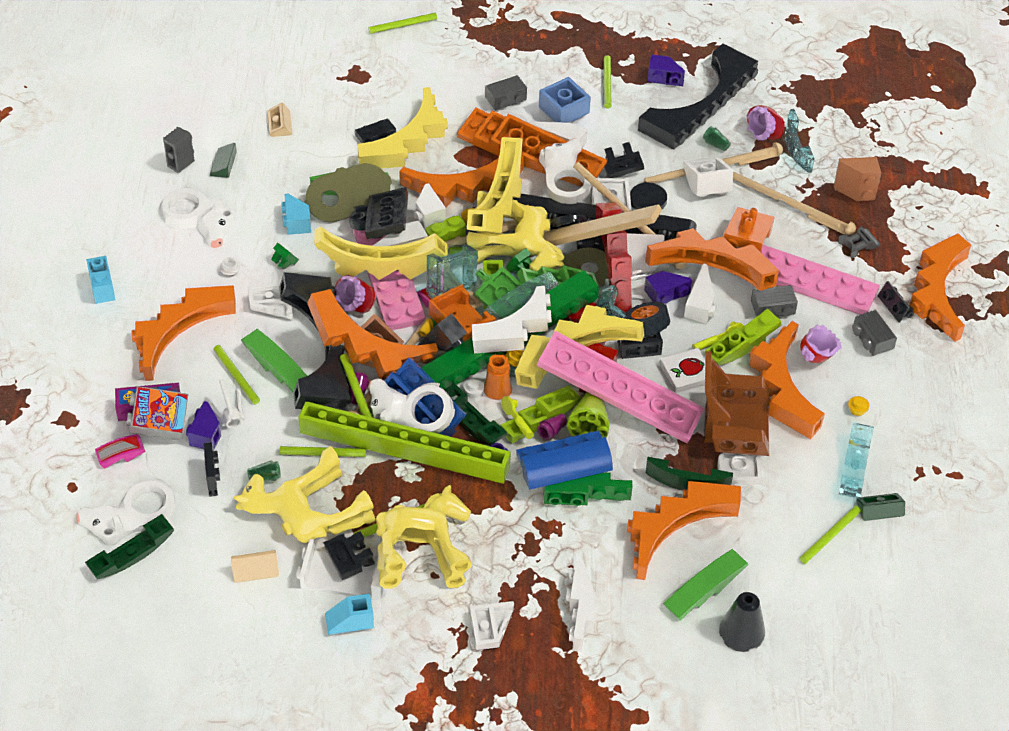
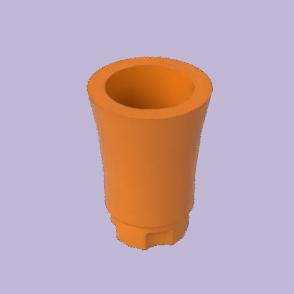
[484,354,512,400]

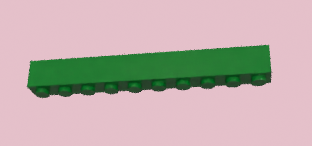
[421,270,599,390]

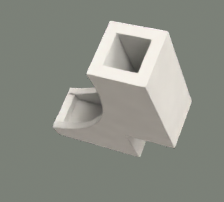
[472,286,552,354]

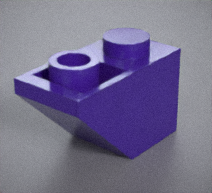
[648,54,685,87]
[644,271,692,304]
[186,401,221,451]

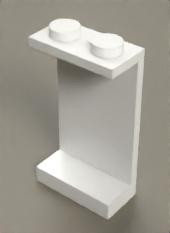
[297,539,384,601]

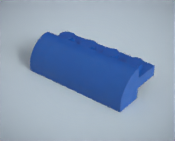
[384,358,467,437]
[516,431,613,490]

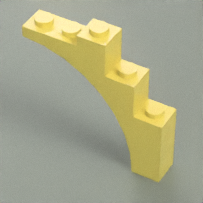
[357,87,448,169]
[467,137,523,234]
[314,226,448,280]
[515,305,644,389]

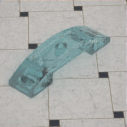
[785,109,815,173]
[481,272,559,321]
[838,422,874,499]

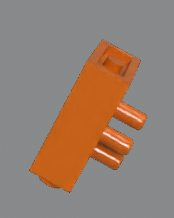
[724,207,775,253]
[429,284,496,342]

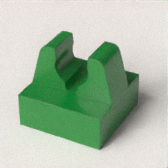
[271,242,299,269]
[506,248,531,273]

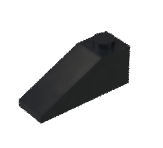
[418,313,467,351]

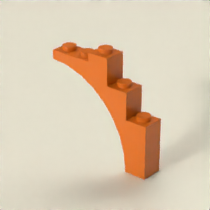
[399,155,524,208]
[645,228,779,291]
[909,233,971,342]
[131,285,236,381]
[307,289,438,380]
[749,321,825,439]
[627,481,741,580]

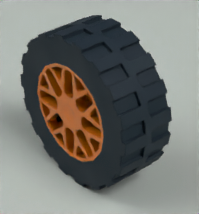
[623,302,671,337]

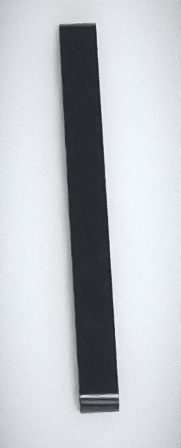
[512,194,697,241]

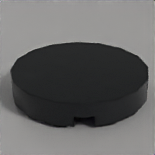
[630,182,667,210]
[550,215,587,230]

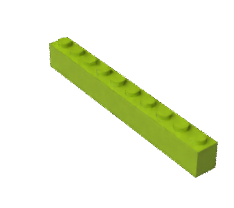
[298,402,511,484]

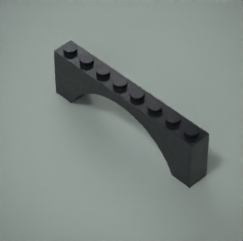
[638,43,758,150]
[279,272,351,411]

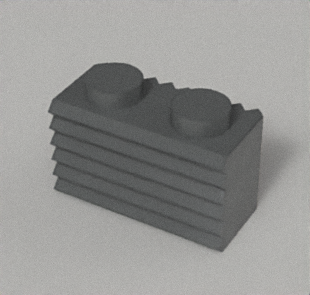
[485,75,527,110]
[163,127,195,173]
[751,285,798,317]
[852,309,897,356]

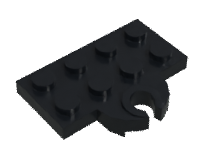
[349,187,408,239]

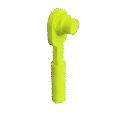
[692,321,744,350]
[501,396,534,439]

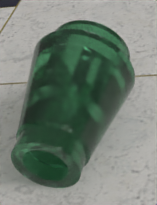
[703,126,731,152]
[247,460,281,481]

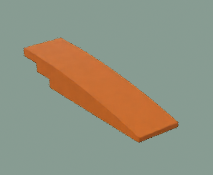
[457,107,607,187]

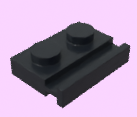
[203,442,220,497]

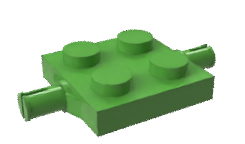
[474,267,531,319]

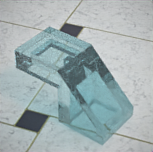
[596,285,626,319]

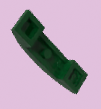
[444,383,507,446]
[645,457,733,490]
[85,514,174,579]

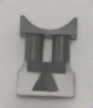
[838,226,880,259]

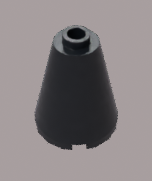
[719,592,765,652]

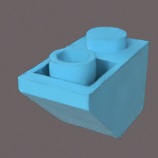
[281,193,311,235]
[86,256,115,304]
[325,593,374,635]

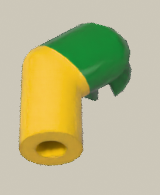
[418,318,437,338]

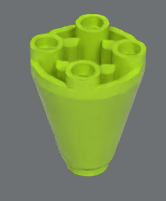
[567,392,610,438]

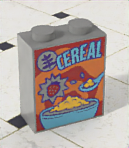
[126,386,189,441]

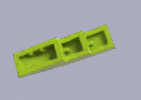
[500,385,582,444]

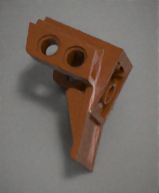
[704,351,769,456]

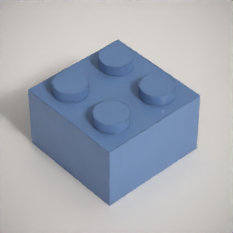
[538,77,591,123]

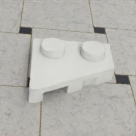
[248,286,293,319]
[470,601,514,650]

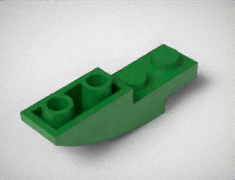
[544,472,633,506]

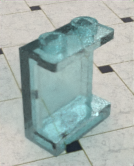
[426,244,478,297]

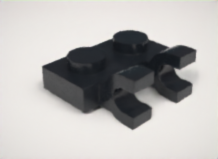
[355,118,396,143]
[604,142,644,178]
[323,531,375,580]

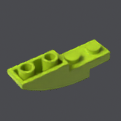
[705,309,781,365]

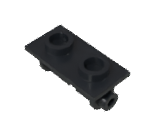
[877,281,914,323]

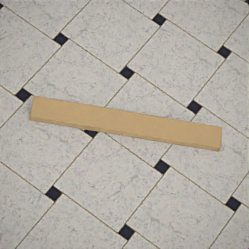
[543,204,662,246]

